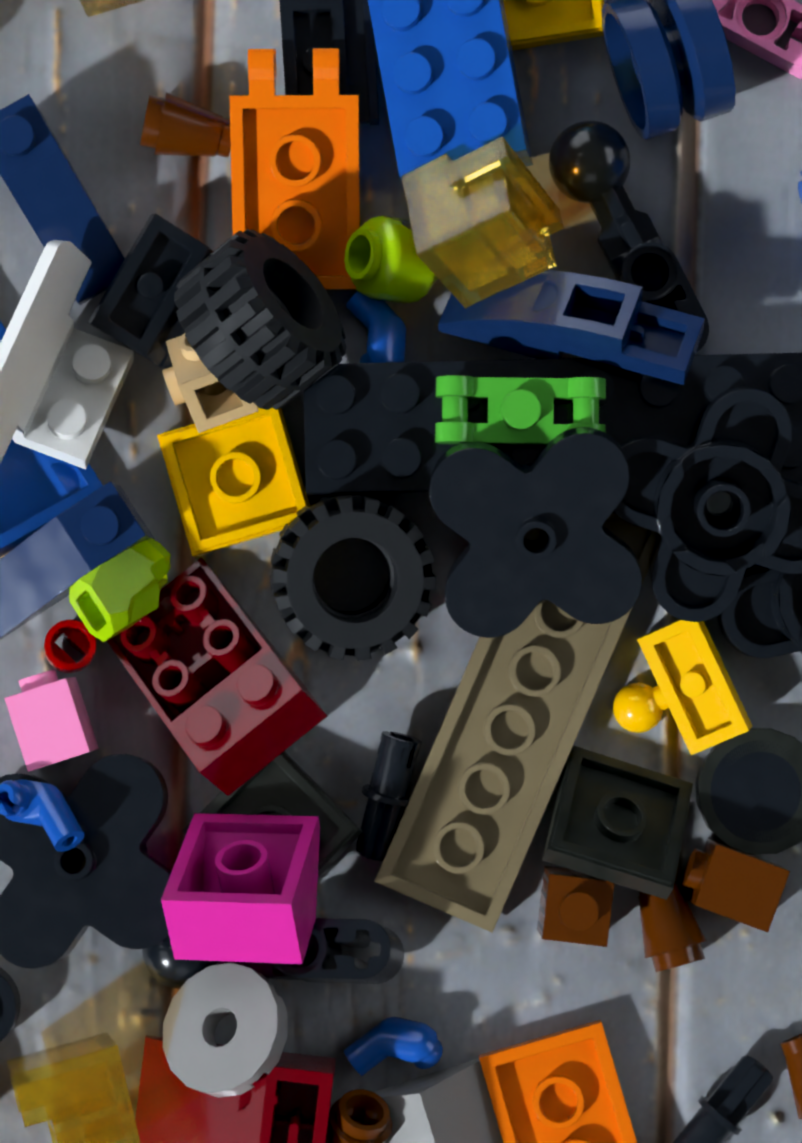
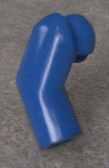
[346,291,406,363]
[0,779,85,852]
[344,1016,443,1076]

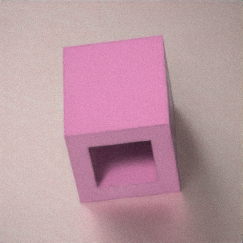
[4,669,99,772]

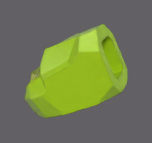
[69,538,171,642]

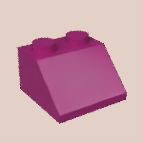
[161,813,320,964]

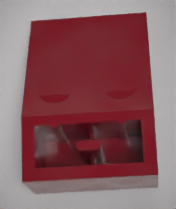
[107,557,327,796]
[132,1035,336,1143]

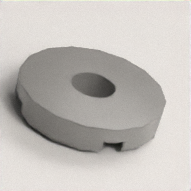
[163,962,288,1098]

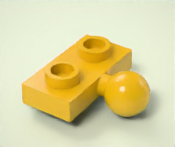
[613,619,753,755]

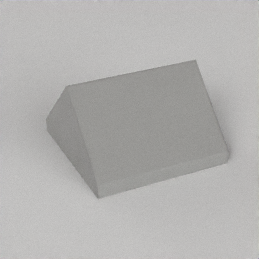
[374,1058,503,1143]

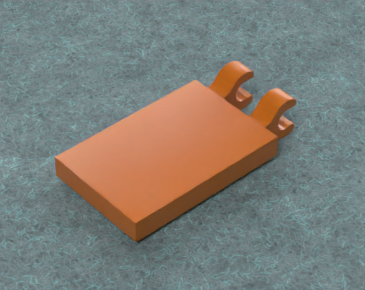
[229,48,360,289]
[479,1020,637,1143]

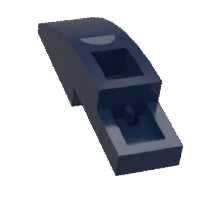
[438,268,705,385]

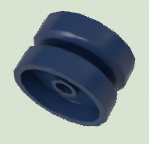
[601,0,736,140]

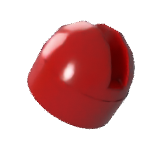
[44,620,96,673]

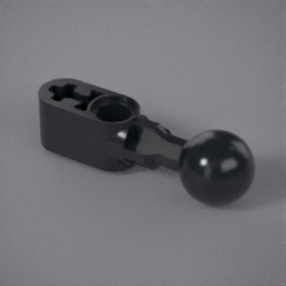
[549,120,709,353]
[142,918,404,989]

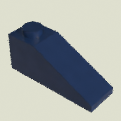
[0,94,125,305]
[0,481,155,640]

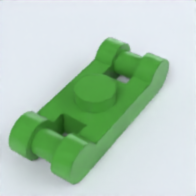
[435,375,606,445]

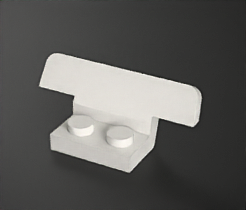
[0,240,134,470]

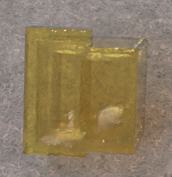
[401,136,564,309]
[7,1032,140,1143]

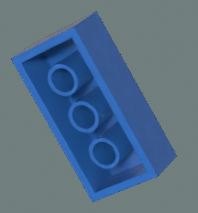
[368,0,533,191]

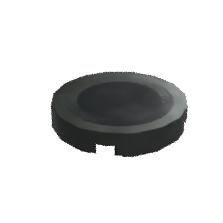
[696,727,802,855]

